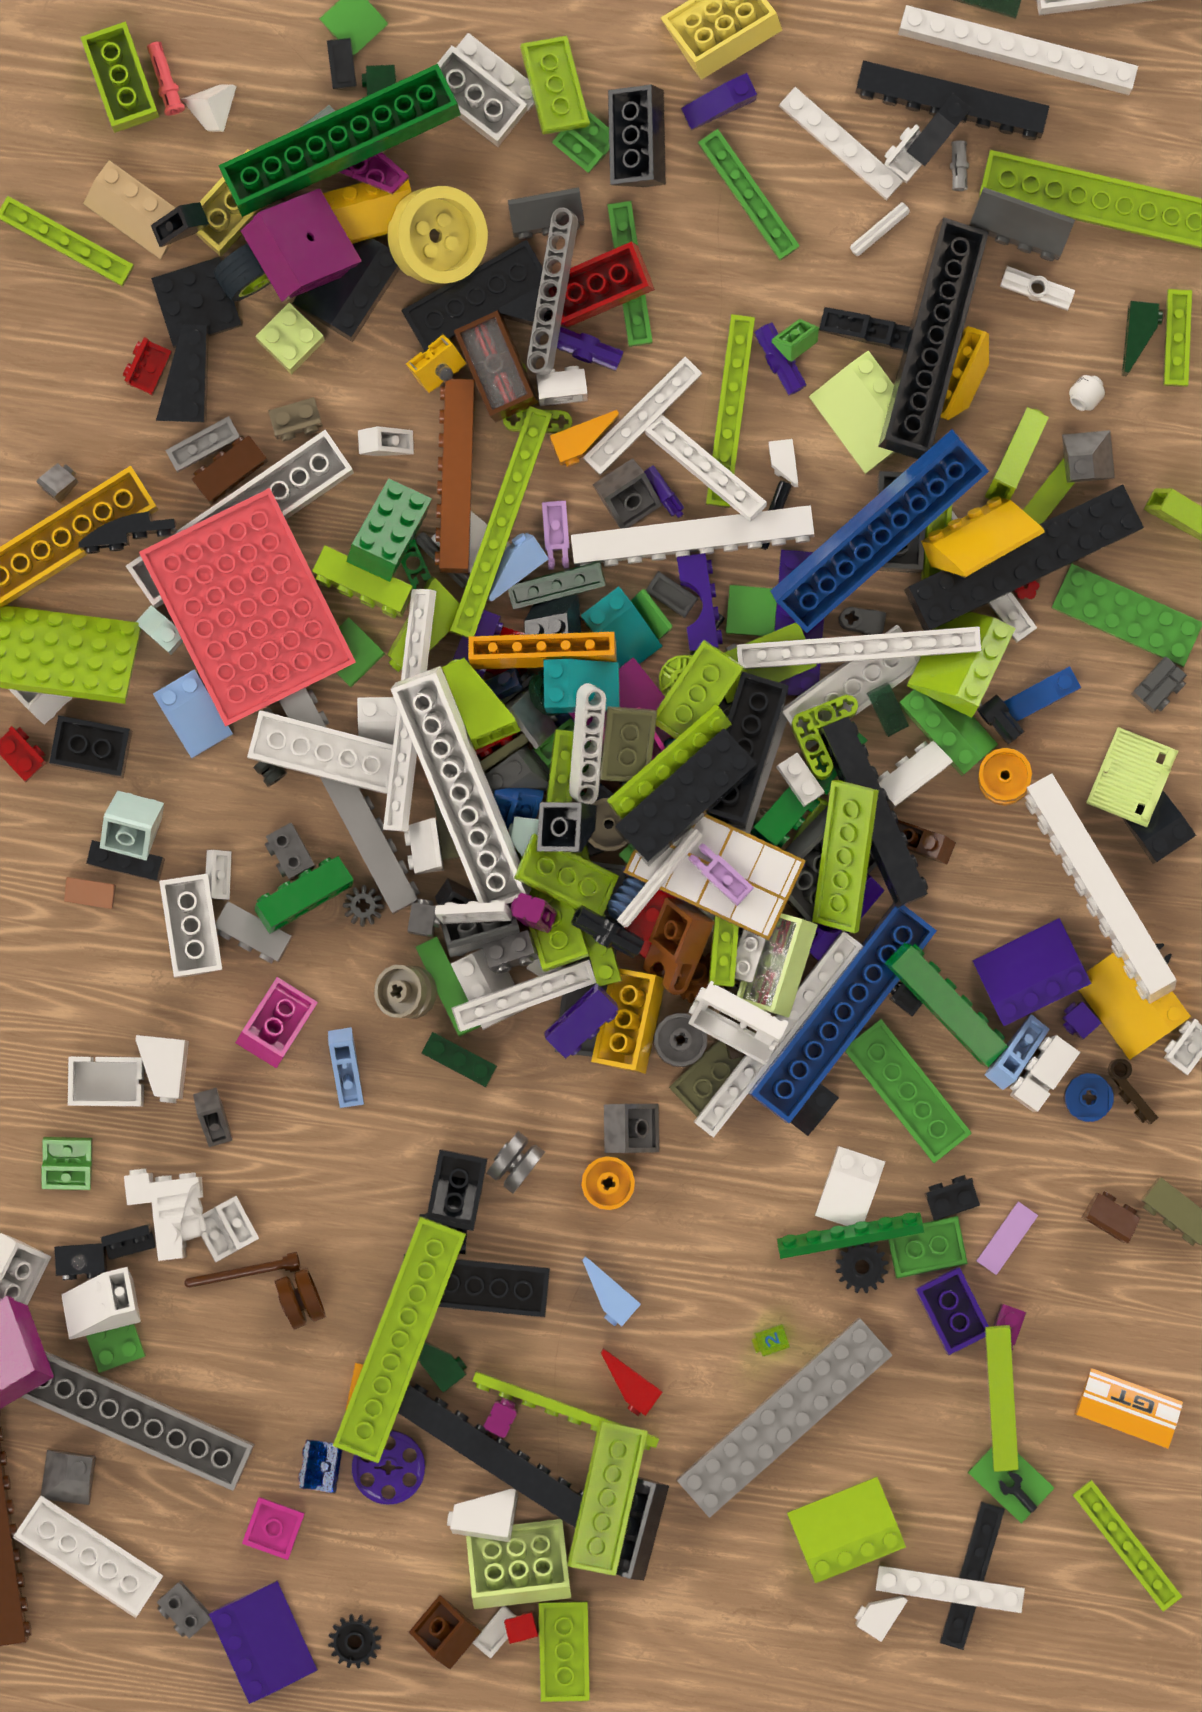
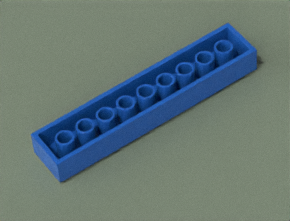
[770,429,989,633]
[748,902,937,1124]

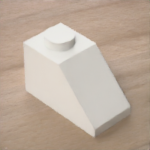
[358,426,414,456]
[854,1596,908,1642]

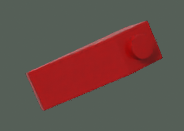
[601,1348,663,1417]

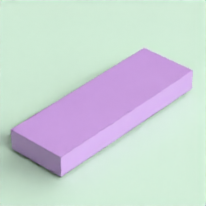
[976,1201,1038,1275]

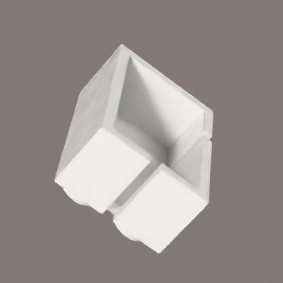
[1010,1035,1080,1112]
[68,1057,144,1107]

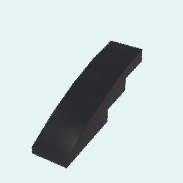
[819,307,910,351]

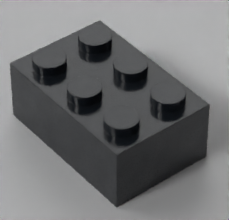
[49,715,133,779]

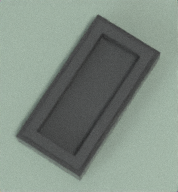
[646,571,698,618]

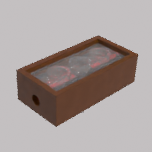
[454,311,539,422]

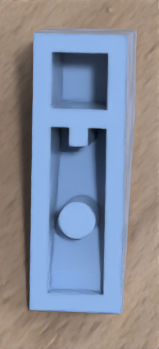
[487,533,549,602]
[985,1014,1050,1090]
[328,1027,364,1108]
[582,1256,641,1326]

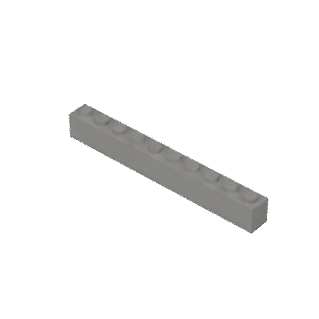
[279,688,420,914]

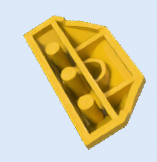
[940,326,989,420]

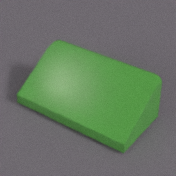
[772,319,819,362]
[631,589,673,639]

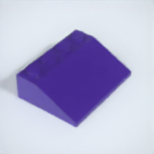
[972,918,1092,1026]
[209,1580,318,1704]

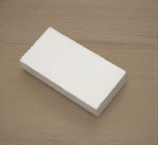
[473,1606,517,1659]

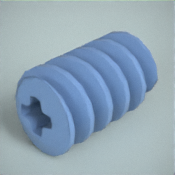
[606,875,646,920]

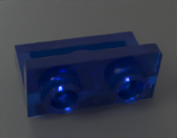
[299,1440,342,1493]

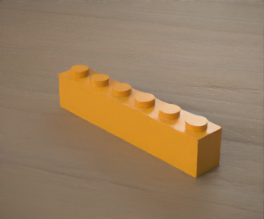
[468,632,617,669]

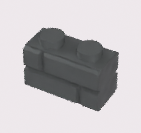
[1131,656,1187,713]

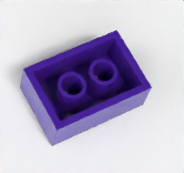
[914,1267,989,1355]

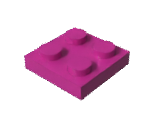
[242,1497,305,1560]

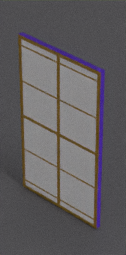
[623,814,806,941]

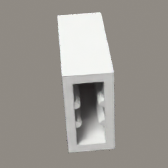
[447,1489,518,1542]

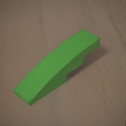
[415,937,481,1037]

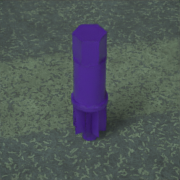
[644,465,684,518]

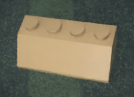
[83,160,175,260]

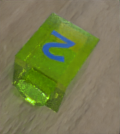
[751,1323,790,1357]

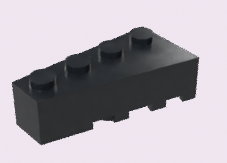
[156,324,209,423]

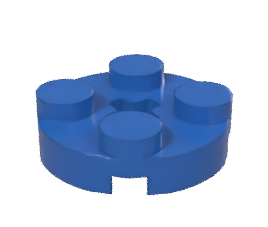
[1064,1073,1114,1122]

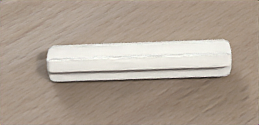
[850,202,910,256]

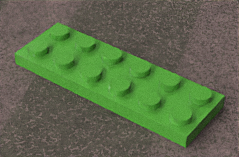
[1051,564,1202,667]
[845,1019,972,1163]

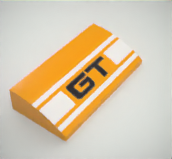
[1075,1368,1183,1449]

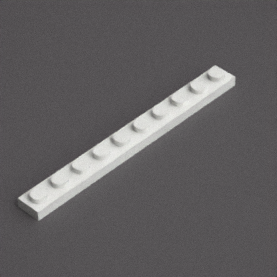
[383,589,436,832]
[737,627,981,669]
[694,931,863,1138]

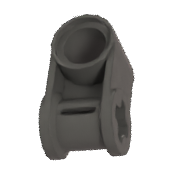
[839,607,887,635]

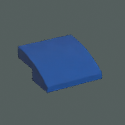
[493,788,544,830]

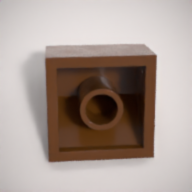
[1081,1191,1140,1244]
[409,1595,481,1669]

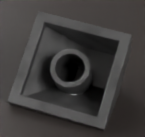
[1062,430,1115,483]
[41,1450,96,1505]

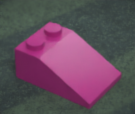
[235,977,318,1069]

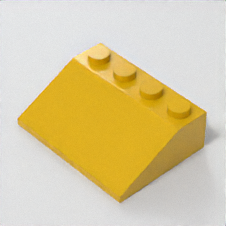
[921,496,1045,577]
[1078,952,1191,1060]

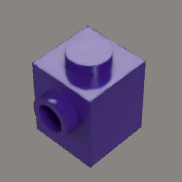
[1062,1001,1101,1040]

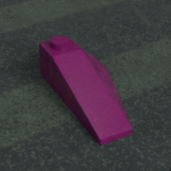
[339,152,409,194]

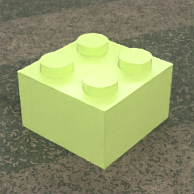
[255,302,325,375]

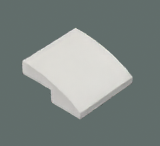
[201,1196,259,1263]

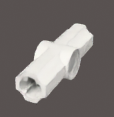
[1000,266,1075,311]

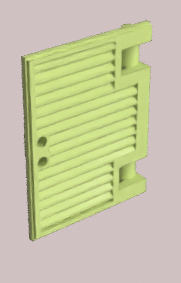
[1086,727,1178,827]

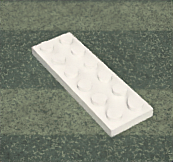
[782,625,920,750]
[247,710,393,794]
[13,1496,163,1618]

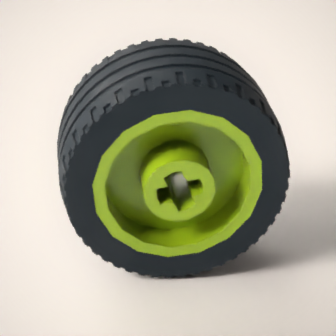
[213,243,271,302]

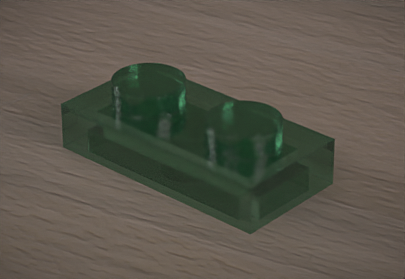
[866,682,909,737]

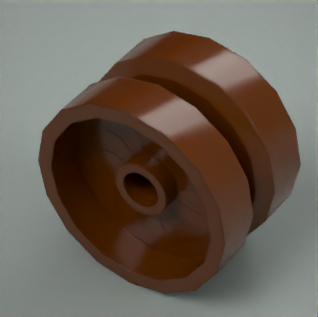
[275,1268,326,1330]

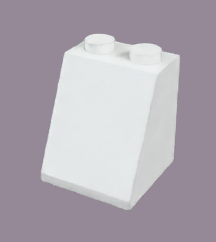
[136,1035,189,1103]

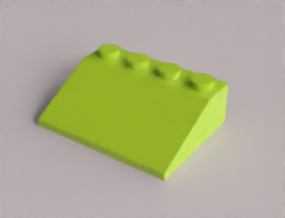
[907,612,1016,718]
[787,1477,906,1584]

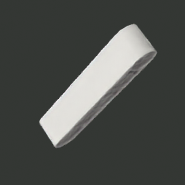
[569,684,606,805]

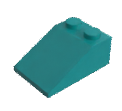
[581,586,663,668]
[544,659,620,713]

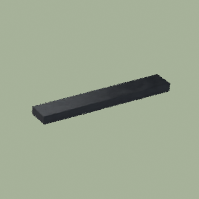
[940,1501,1005,1650]

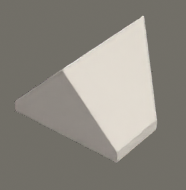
[181,85,236,132]

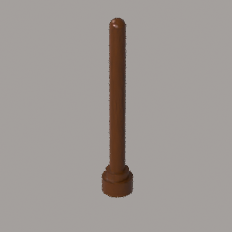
[184,1252,301,1288]

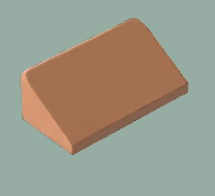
[64,877,116,909]

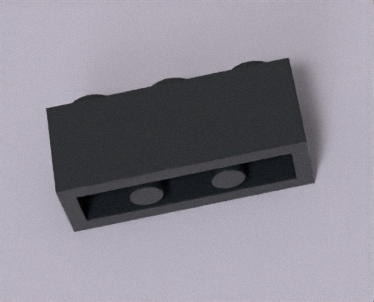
[86,840,165,882]

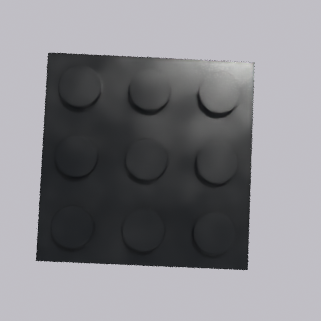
[151,257,242,348]

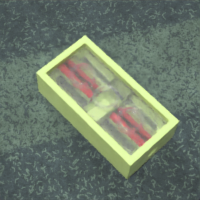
[737,914,818,1018]

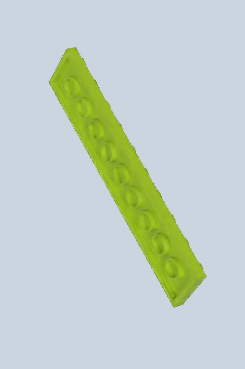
[979,150,1202,249]
[333,1216,466,1463]

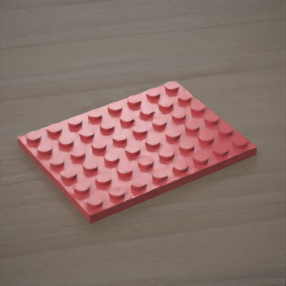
[139,488,356,727]

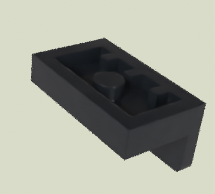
[924,1175,980,1221]
[100,1224,156,1260]

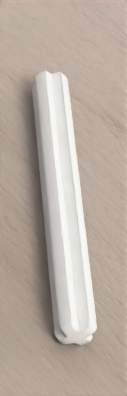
[617,828,702,927]

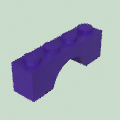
[677,553,723,655]
[809,874,885,961]

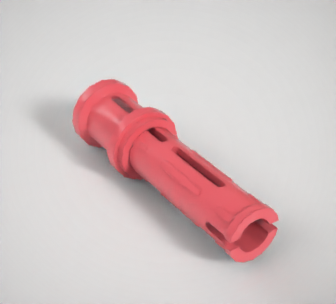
[147,42,185,116]

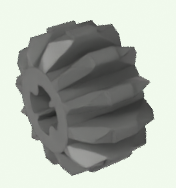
[343,885,384,927]

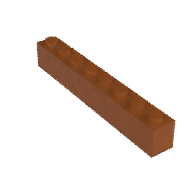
[435,379,475,574]

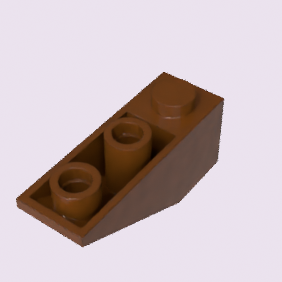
[897,820,956,865]

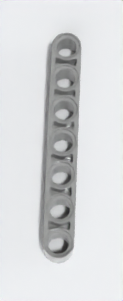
[527,208,578,376]

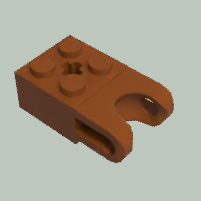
[643,897,715,995]

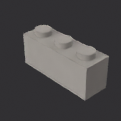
[215,901,293,964]

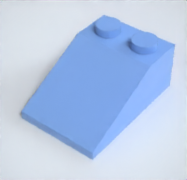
[153,669,233,758]

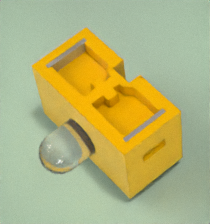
[406,334,467,393]

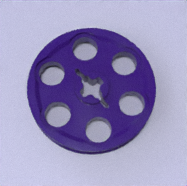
[352,1430,425,1505]

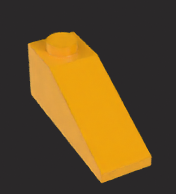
[550,410,619,467]

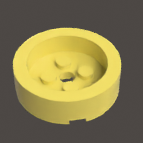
[388,186,488,284]

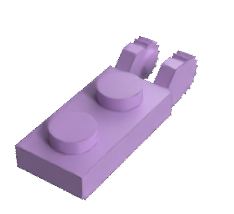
[542,501,569,570]
[688,843,754,906]

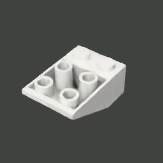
[61,1267,141,1340]

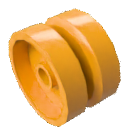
[978,748,1032,806]
[581,1156,635,1210]

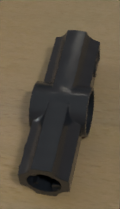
[571,905,644,958]

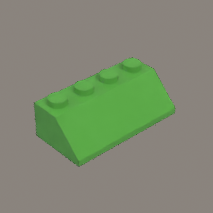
[898,690,998,776]

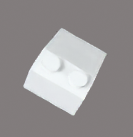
[404,818,444,875]
[815,1146,885,1226]

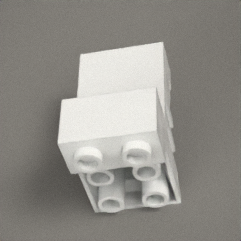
[124,1169,207,1261]

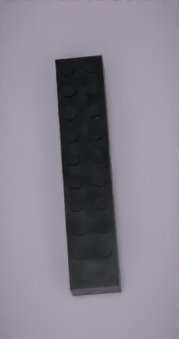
[878,217,989,459]
[904,485,1144,631]

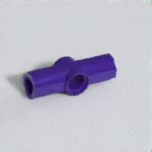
[754,322,807,396]
[557,327,624,371]

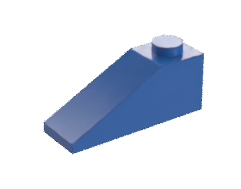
[1004,666,1081,722]

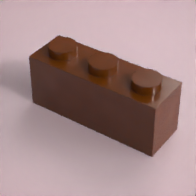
[192,435,268,505]

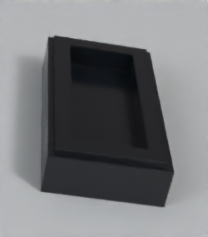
[327,37,357,89]

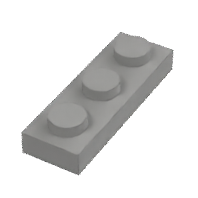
[165,416,240,473]

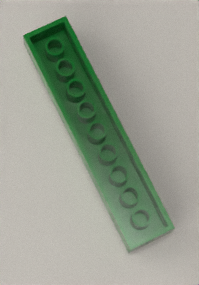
[218,64,461,217]

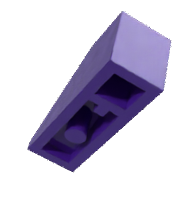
[681,73,757,130]

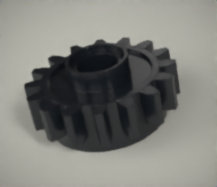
[835,1243,889,1293]
[328,1614,382,1669]

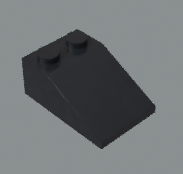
[1121,790,1197,864]
[426,1149,488,1231]

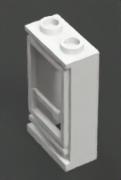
[688,981,789,1065]

